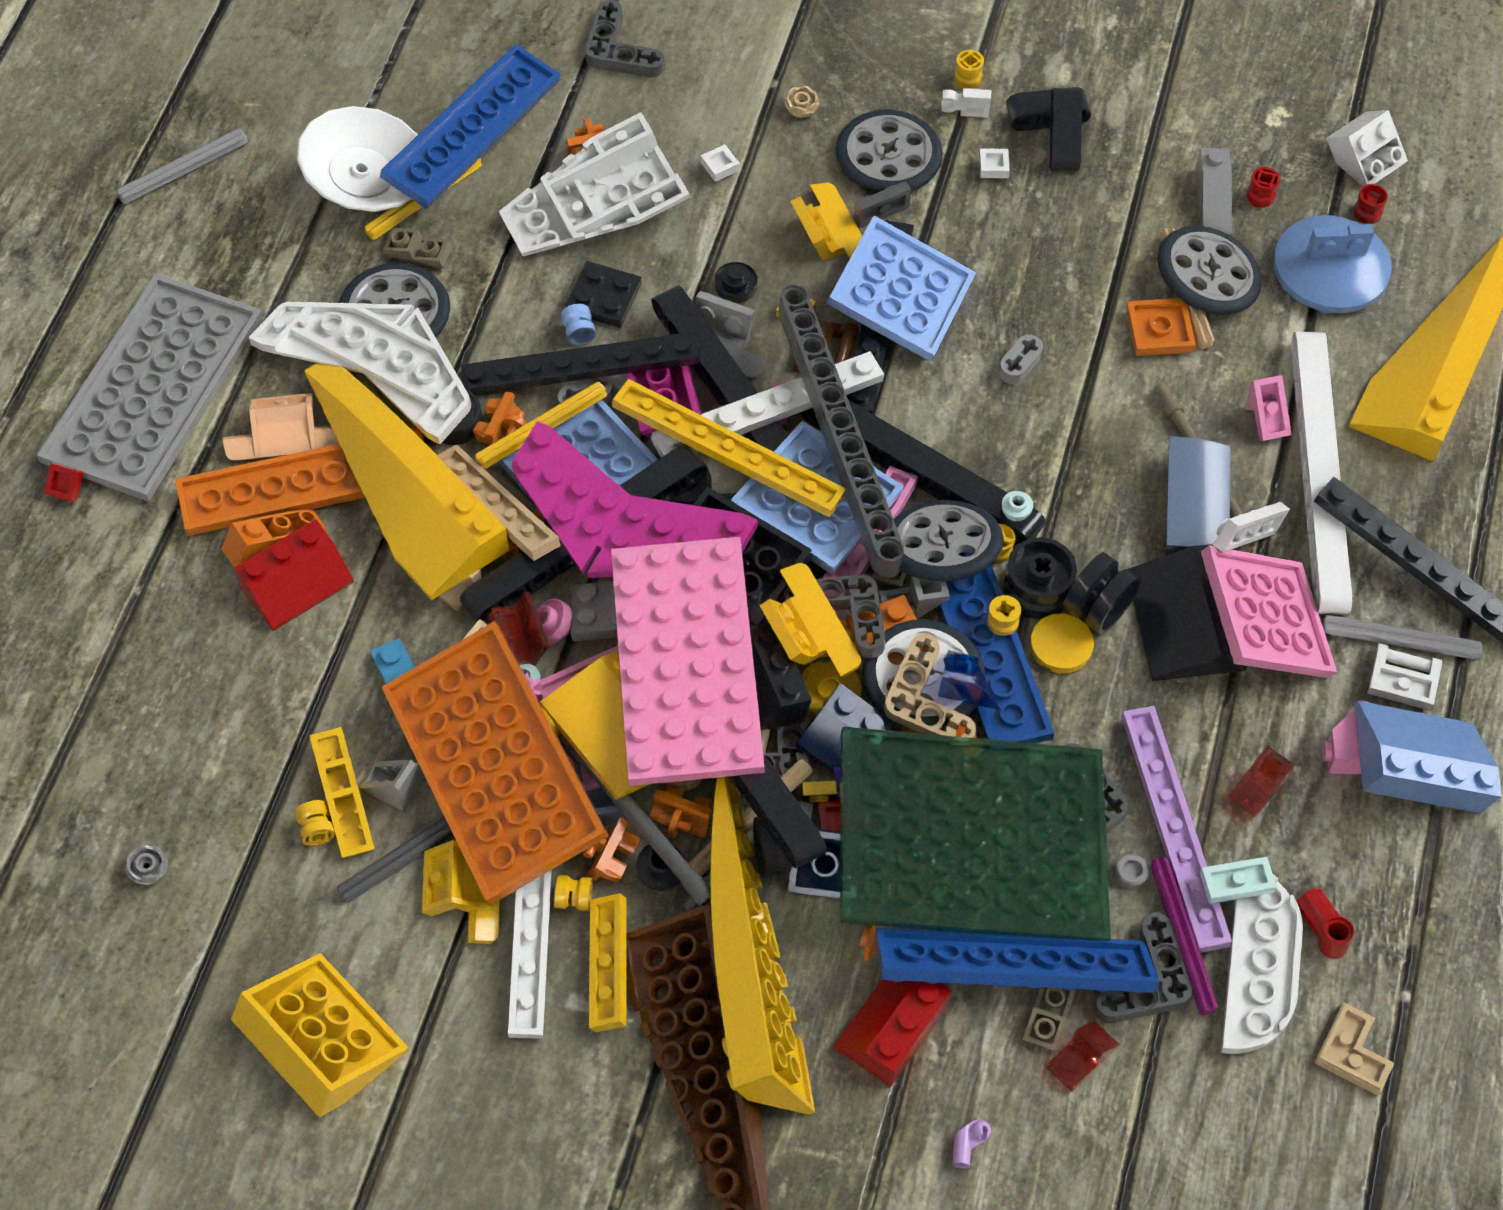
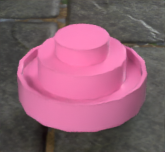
[531,598,572,646]

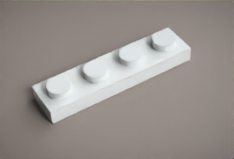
[1213,502,1290,552]

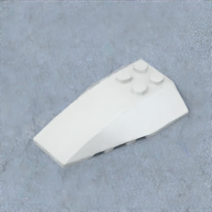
[499,112,690,256]

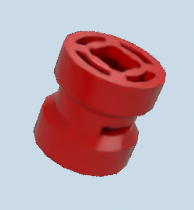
[1247,167,1280,208]
[1353,184,1388,224]

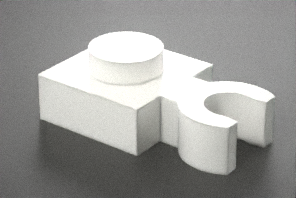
[941,88,991,118]

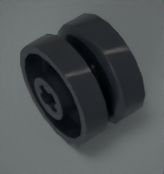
[1003,537,1077,619]
[1063,552,1142,635]

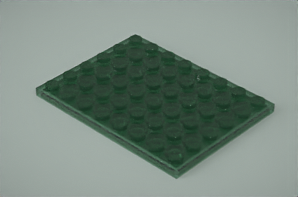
[840,726,1111,941]

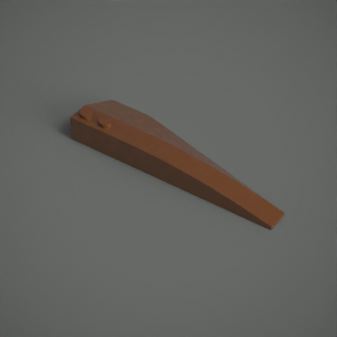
[626,904,769,1210]

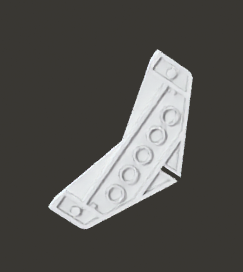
[248,302,471,445]

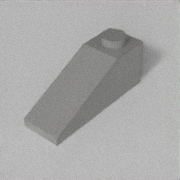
[1195,148,1232,236]

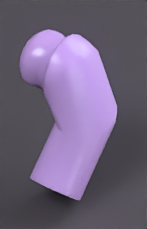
[952,1120,991,1169]

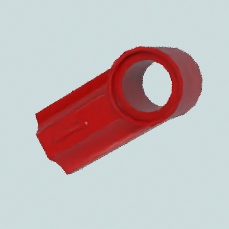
[1296,888,1354,959]

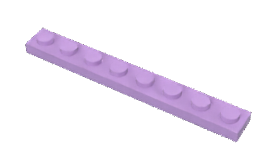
[1121,706,1232,953]

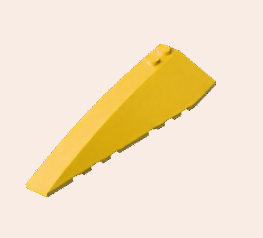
[1348,236,1503,462]
[304,363,509,601]
[711,777,815,1115]

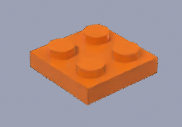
[1126,298,1196,356]

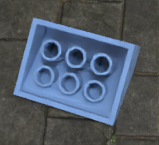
[1354,701,1502,813]

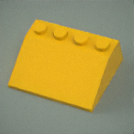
[540,649,649,800]
[231,953,409,1118]

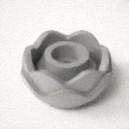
[124,845,168,886]

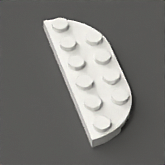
[1220,860,1303,1054]

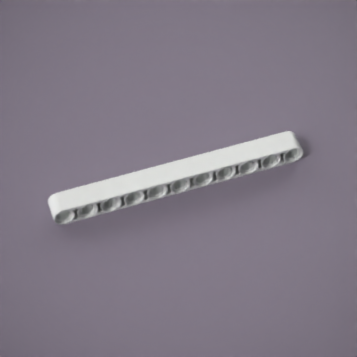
[1291,331,1352,615]

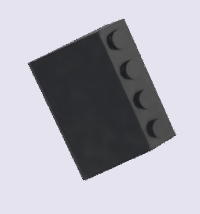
[694,487,814,625]
[1129,544,1247,681]

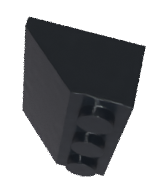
[750,623,812,730]

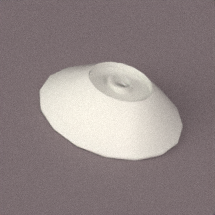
[297,106,418,212]

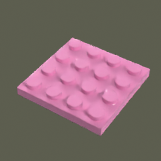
[1201,545,1337,678]

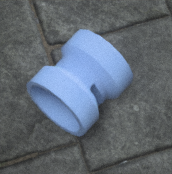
[561,304,596,346]

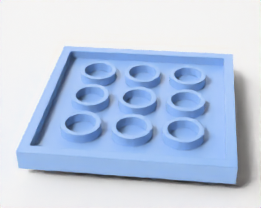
[826,216,976,362]
[499,400,658,497]
[731,421,904,575]

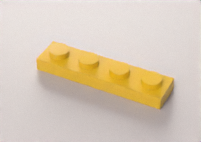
[589,893,626,1033]

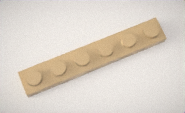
[437,445,560,561]

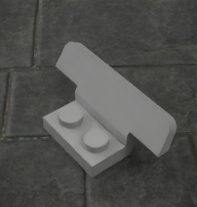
[653,291,767,381]

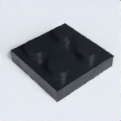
[565,261,642,328]

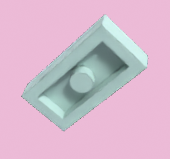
[1200,857,1277,904]

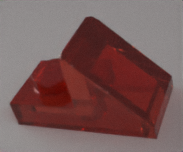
[1228,745,1295,817]
[1047,1021,1120,1092]

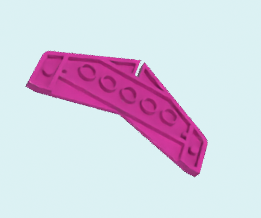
[512,421,758,578]

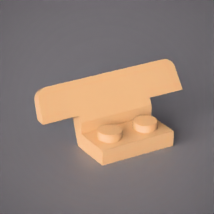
[223,393,338,462]

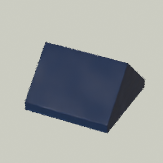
[788,829,863,900]

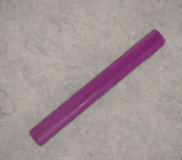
[1150,857,1218,1015]

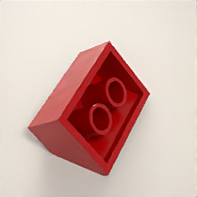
[234,520,354,631]
[834,980,952,1087]

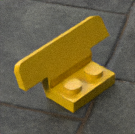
[790,183,862,261]
[760,563,861,677]
[422,840,500,944]

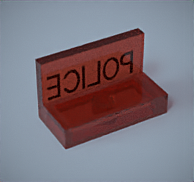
[487,592,549,666]

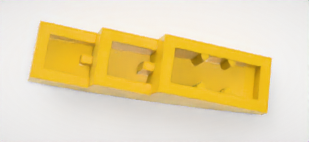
[309,727,375,859]

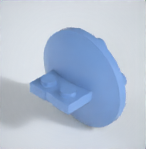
[1273,215,1392,314]

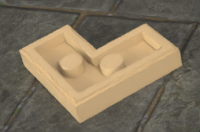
[1314,1002,1394,1096]

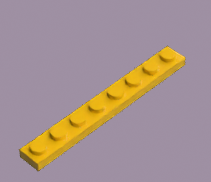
[612,379,846,518]

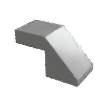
[878,576,950,619]

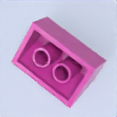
[627,365,702,437]

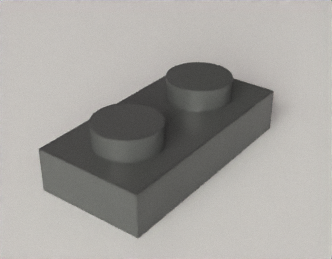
[854,181,911,228]

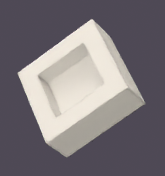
[700,144,740,182]
[979,149,1010,178]

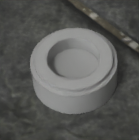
[1114,854,1149,890]

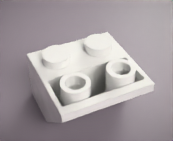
[1326,110,1408,186]

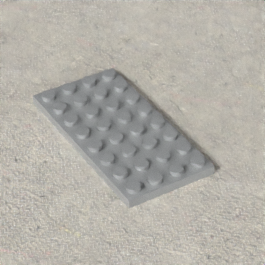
[37,273,263,502]

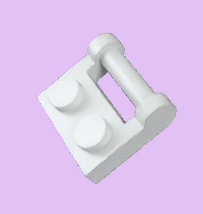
[1367,643,1442,711]

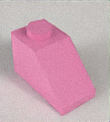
[1322,701,1369,774]

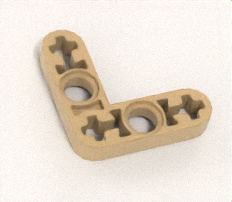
[884,633,976,748]

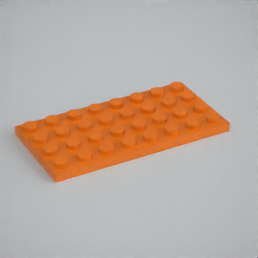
[381,621,609,905]

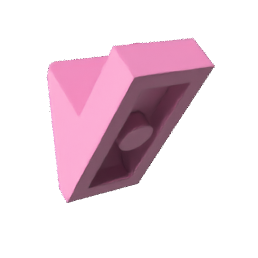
[1246,375,1292,441]

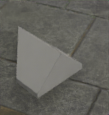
[358,759,425,811]

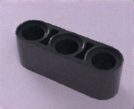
[1006,87,1091,131]
[1049,88,1082,171]

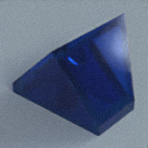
[938,650,1002,711]

